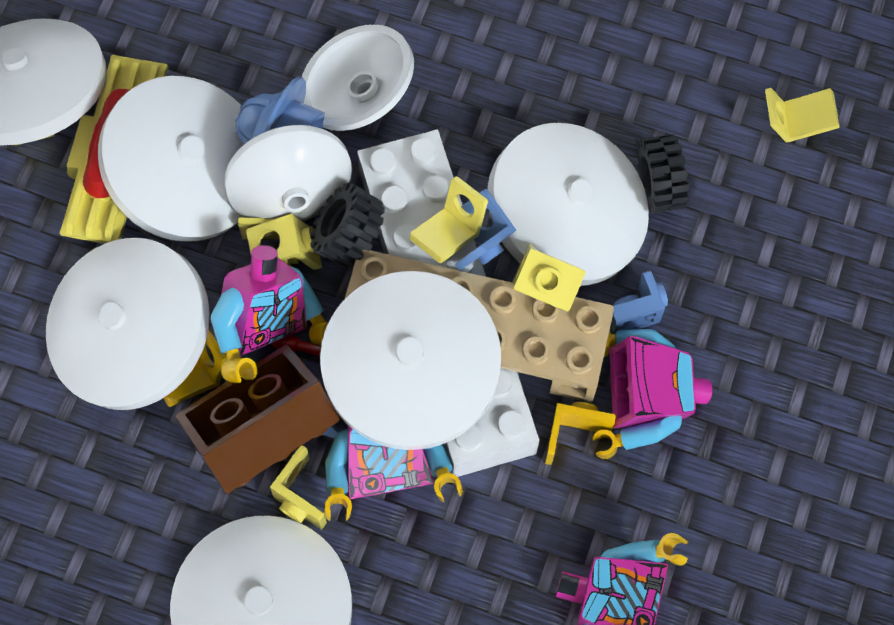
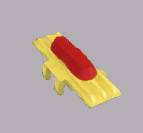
[60,55,168,244]

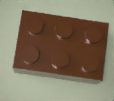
[175,344,340,494]

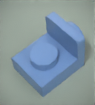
[610,271,668,334]

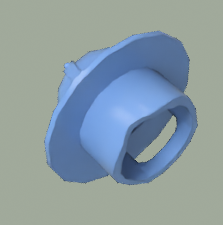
[235,76,325,145]

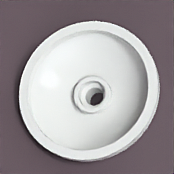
[302,25,414,131]
[224,125,352,222]

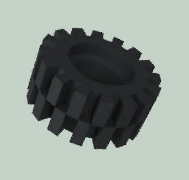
[637,134,689,214]
[310,183,385,268]

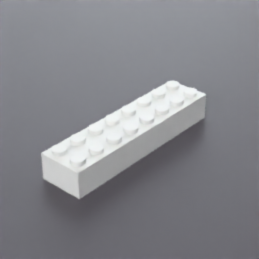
[357,129,539,477]

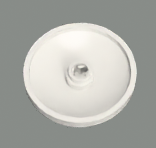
[0,19,107,145]
[98,76,244,242]
[488,123,649,286]
[46,238,209,410]
[320,271,501,450]
[170,516,352,625]

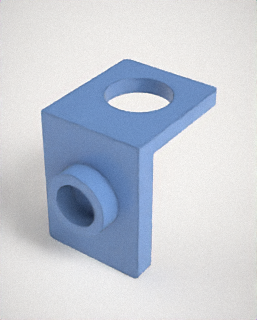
[455,189,516,271]

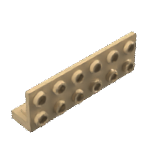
[345,250,614,403]

